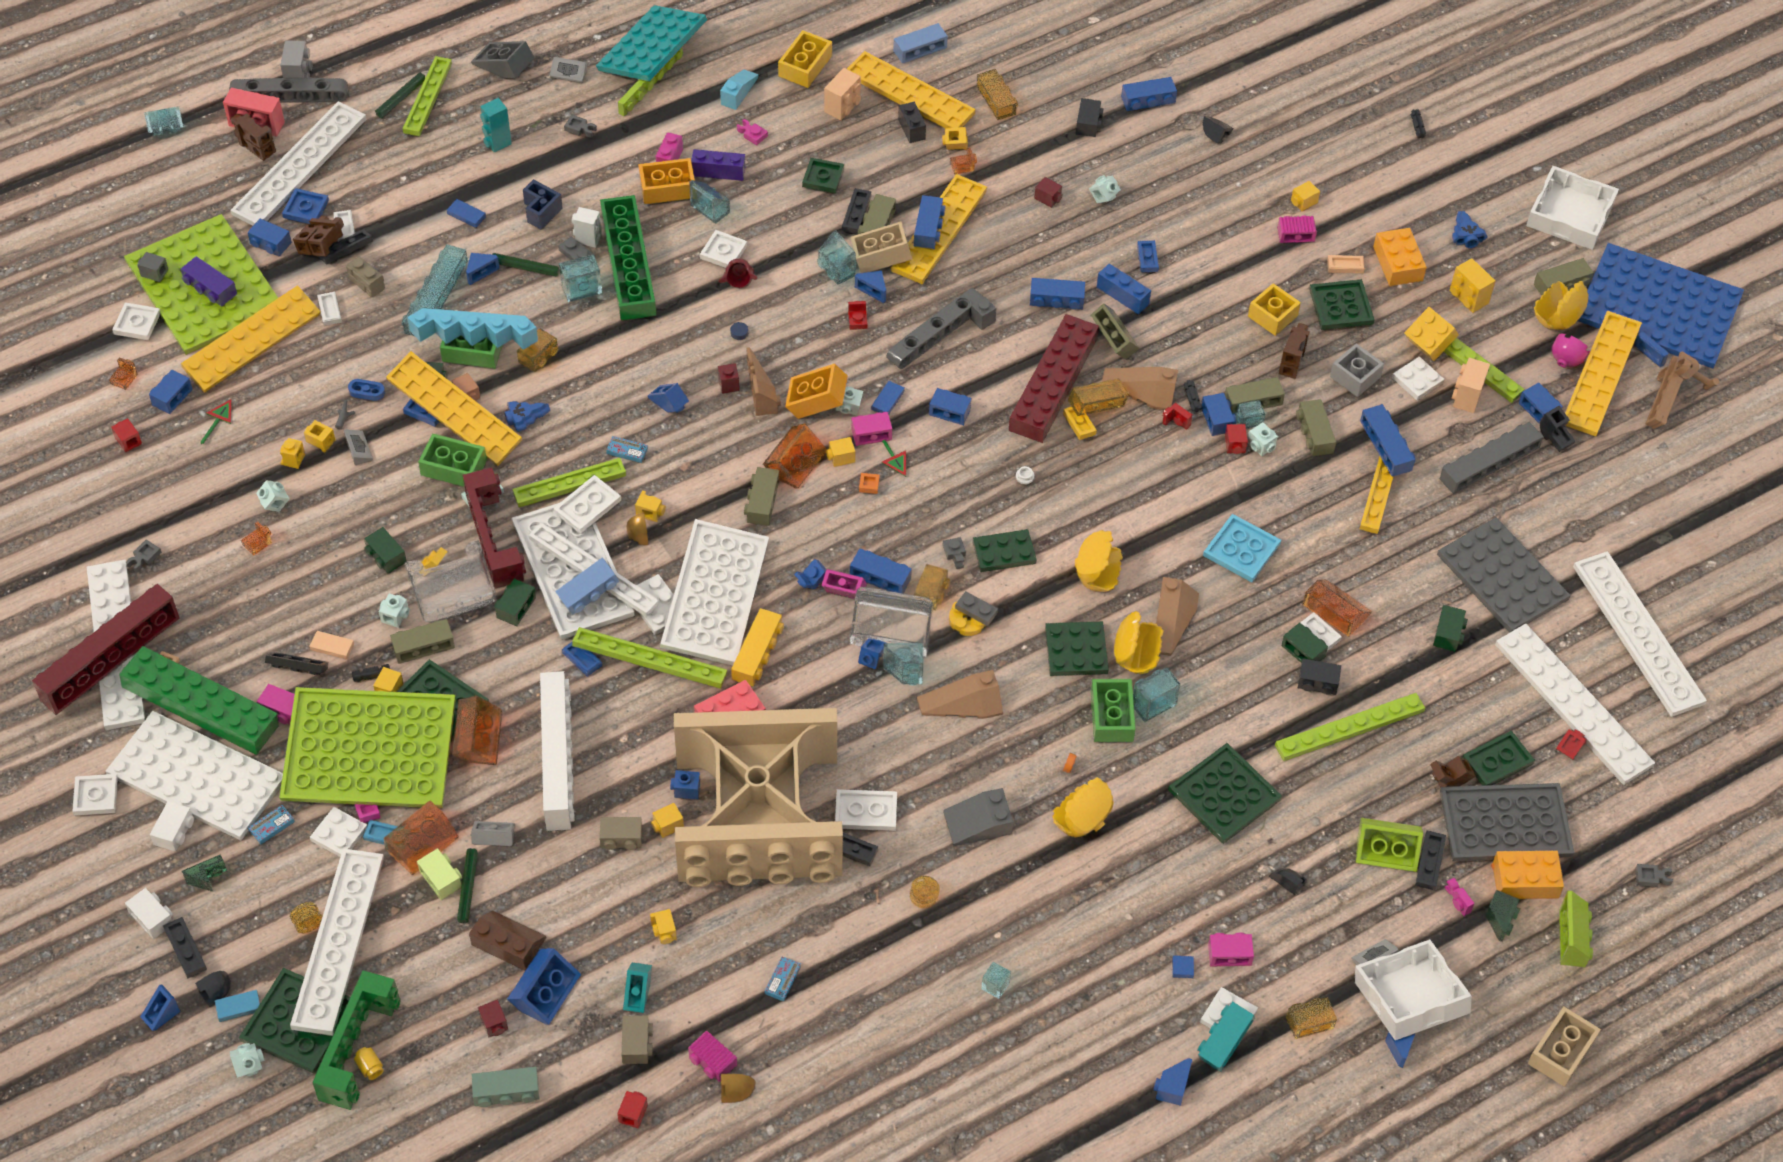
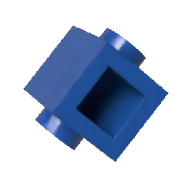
[670,770,701,799]

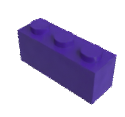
[691,149,746,181]
[181,256,237,307]

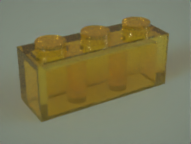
[976,69,1018,121]
[1068,379,1129,416]

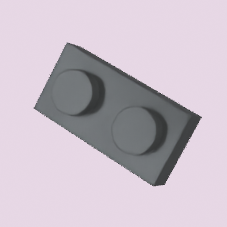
[558,236,596,269]
[955,591,998,626]

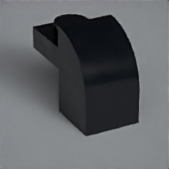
[1540,406,1575,452]

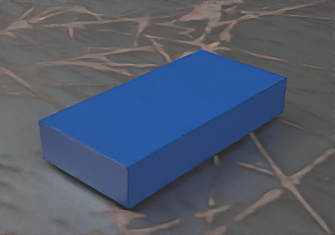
[447,199,486,228]
[1634,331,1669,367]
[871,381,905,415]
[562,642,602,677]

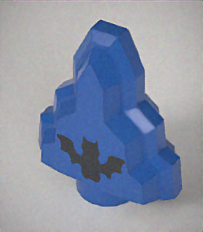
[1452,211,1488,248]
[505,401,550,432]

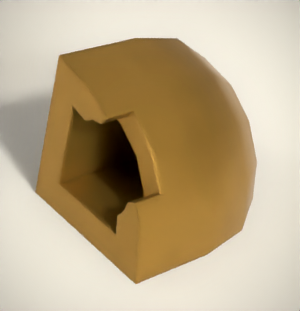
[626,513,648,545]
[721,1074,756,1103]

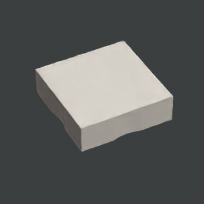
[1526,166,1619,250]
[1355,940,1472,1040]

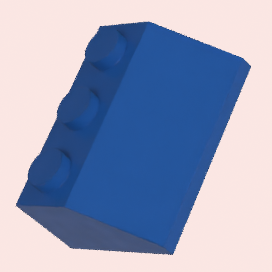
[507,948,581,1025]

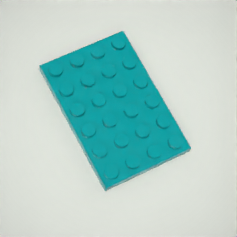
[596,5,707,81]

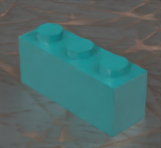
[480,98,512,153]
[1197,1001,1255,1072]

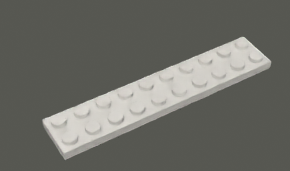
[230,101,366,226]
[1573,551,1707,717]
[87,560,146,730]
[1495,624,1655,785]
[290,849,384,1036]

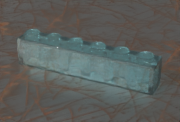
[402,244,468,336]

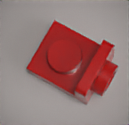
[848,301,868,330]
[1162,403,1193,430]
[1556,729,1586,760]

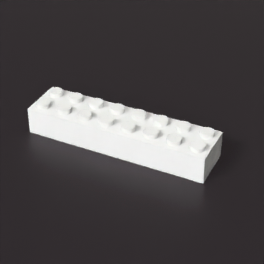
[540,671,575,831]

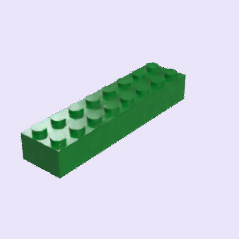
[600,195,656,320]
[119,646,279,755]

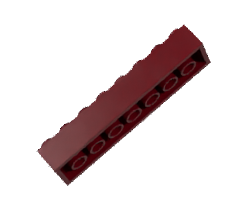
[1009,314,1099,443]
[32,583,180,715]

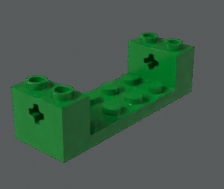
[312,970,401,1110]

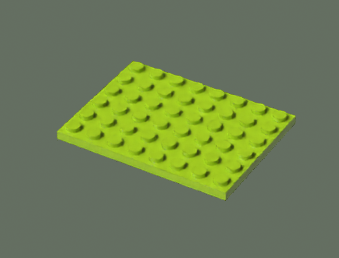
[124,214,278,355]
[279,687,456,808]

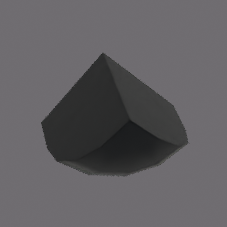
[1202,116,1234,144]
[1269,868,1307,895]
[195,971,231,1007]

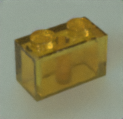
[517,328,558,372]
[914,564,950,611]
[1286,997,1337,1039]

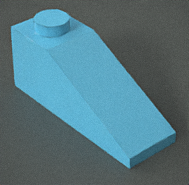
[720,69,759,110]

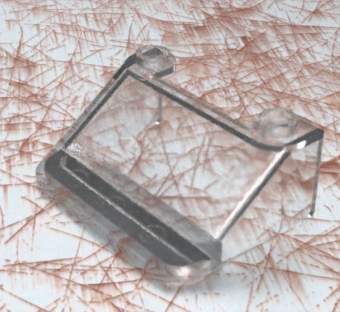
[405,540,497,623]
[850,587,933,657]

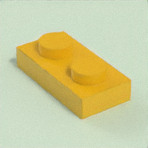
[1063,404,1097,440]
[418,547,447,577]

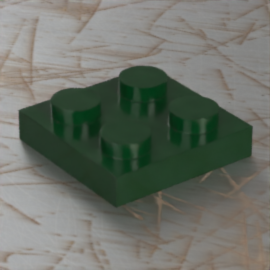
[802,158,844,194]

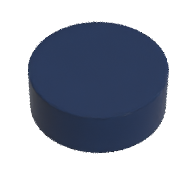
[730,322,748,340]

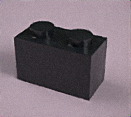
[1076,98,1104,137]
[898,101,926,143]
[1297,659,1342,695]

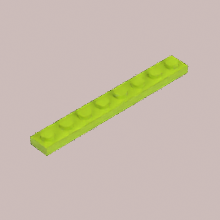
[572,627,727,689]
[1275,693,1425,761]

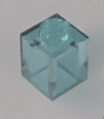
[1235,400,1265,429]
[981,962,1011,999]

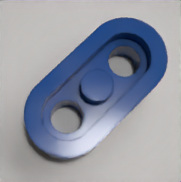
[348,379,385,401]

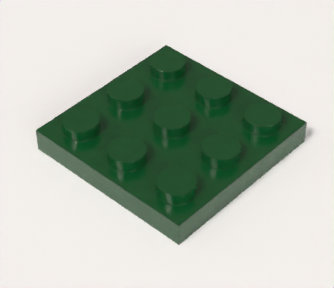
[1309,279,1375,330]
[1045,621,1109,676]

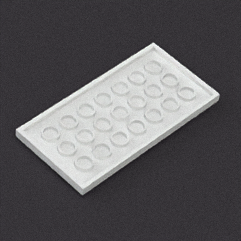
[512,503,634,640]
[660,519,769,666]
[105,711,283,841]

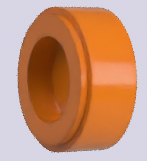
[1063,753,1077,773]

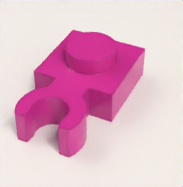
[737,119,768,146]
[355,804,381,823]
[1445,878,1474,916]

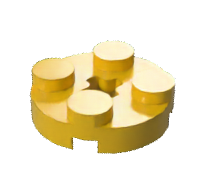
[949,602,986,636]

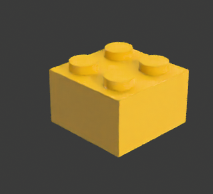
[1449,258,1495,313]
[1248,283,1301,336]
[1404,307,1459,361]

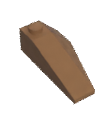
[746,347,781,416]
[1102,367,1178,410]
[1156,577,1199,656]
[917,670,1003,719]

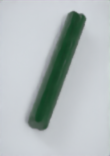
[375,72,425,118]
[492,253,559,276]
[457,848,478,924]

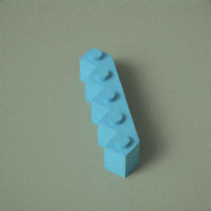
[407,308,538,350]

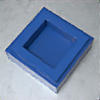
[1172,955,1194,978]

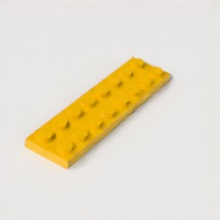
[847,51,975,128]
[891,174,987,284]
[181,285,321,393]
[1565,311,1642,436]
[386,351,522,467]

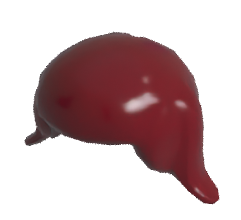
[719,258,757,288]

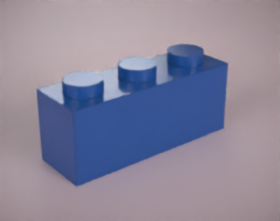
[1121,77,1177,111]
[914,195,946,249]
[1097,263,1151,315]
[1030,278,1085,310]
[850,548,912,596]

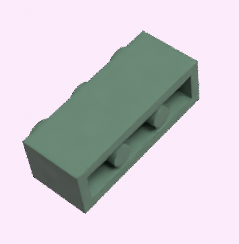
[472,1067,540,1107]

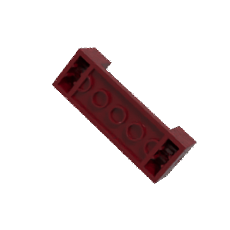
[463,467,526,589]

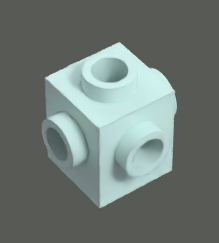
[1089,175,1121,203]
[836,386,863,416]
[1247,423,1278,456]
[256,480,289,512]
[379,593,410,628]
[230,1043,265,1078]

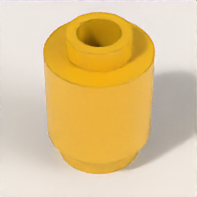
[354,1047,384,1080]

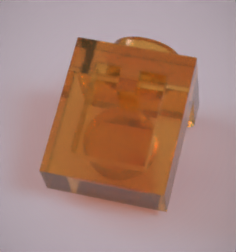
[950,148,977,175]
[109,357,138,390]
[241,521,272,556]

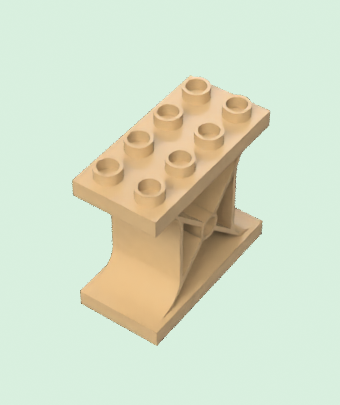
[674,708,843,887]

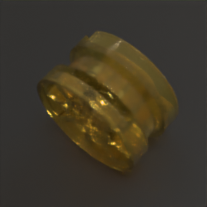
[910,876,940,908]
[289,902,323,934]

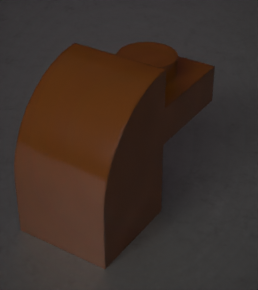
[1430,756,1476,788]

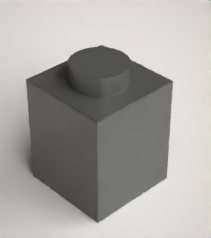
[137,252,169,282]
[970,297,997,330]

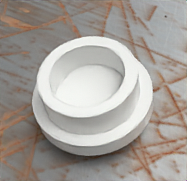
[1016,466,1034,484]

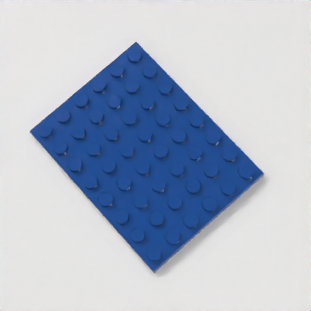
[1577,243,1744,369]

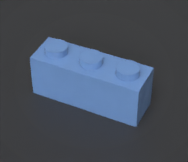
[893,23,948,64]
[555,557,619,615]

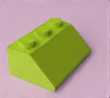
[1356,818,1423,872]
[1559,890,1593,967]

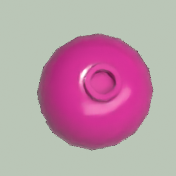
[1552,334,1590,368]

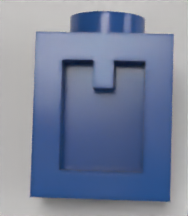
[794,559,826,589]
[858,637,887,669]

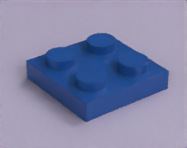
[282,188,329,224]

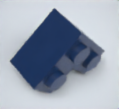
[523,179,563,230]

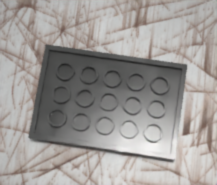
[1437,517,1571,633]
[1440,783,1575,861]

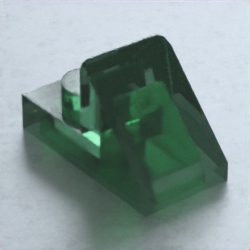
[182,854,227,891]

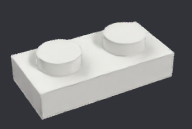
[1300,612,1342,651]

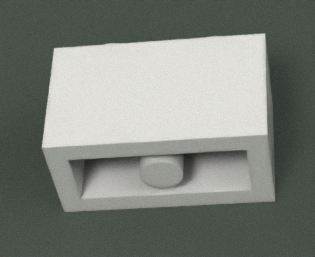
[572,207,602,248]
[150,801,194,852]
[125,888,173,940]

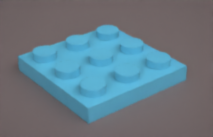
[1203,514,1281,582]

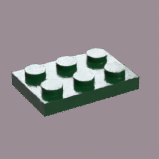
[973,529,1037,572]
[1462,730,1535,786]

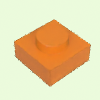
[859,473,880,494]

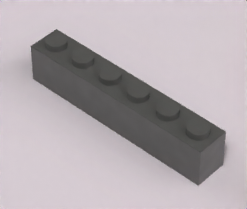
[1439,421,1544,494]

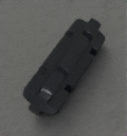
[1410,109,1426,138]
[1184,380,1202,412]
[352,664,390,682]

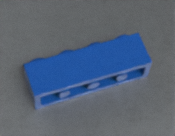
[1360,404,1416,477]

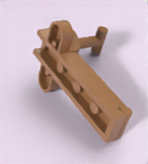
[1645,351,1719,429]

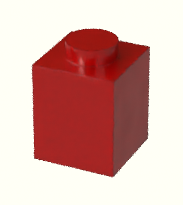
[111,418,142,452]
[1225,424,1248,454]
[617,1091,648,1129]

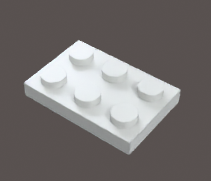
[553,475,621,534]
[636,574,674,635]
[835,789,897,831]

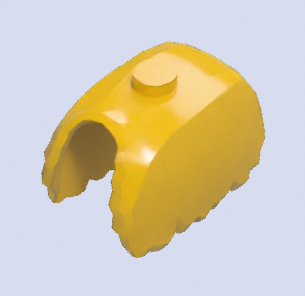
[1534,281,1589,330]
[1075,530,1123,592]
[1114,611,1164,675]
[1052,777,1114,838]

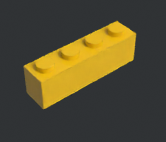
[731,608,784,687]

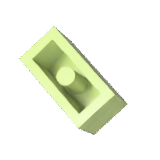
[417,848,462,900]

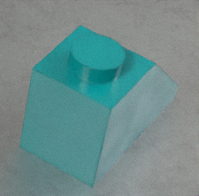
[623,962,652,1013]

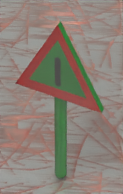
[200,399,231,444]
[881,440,906,477]

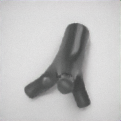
[335,400,355,430]

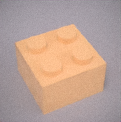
[824,68,861,120]
[1452,358,1490,413]

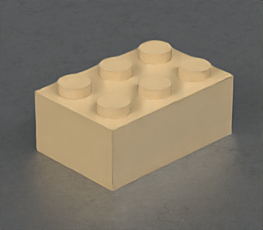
[851,222,912,273]
[1528,1006,1601,1087]

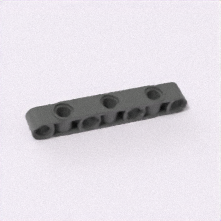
[229,78,348,103]
[886,288,985,369]

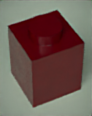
[1034,177,1063,208]
[718,363,740,394]
[478,999,508,1038]

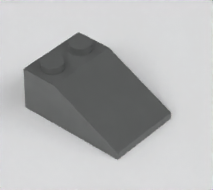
[471,41,534,79]
[943,788,1013,846]

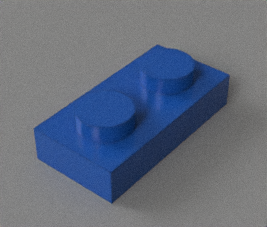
[1137,240,1159,272]
[403,399,439,427]

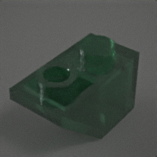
[1486,890,1521,942]

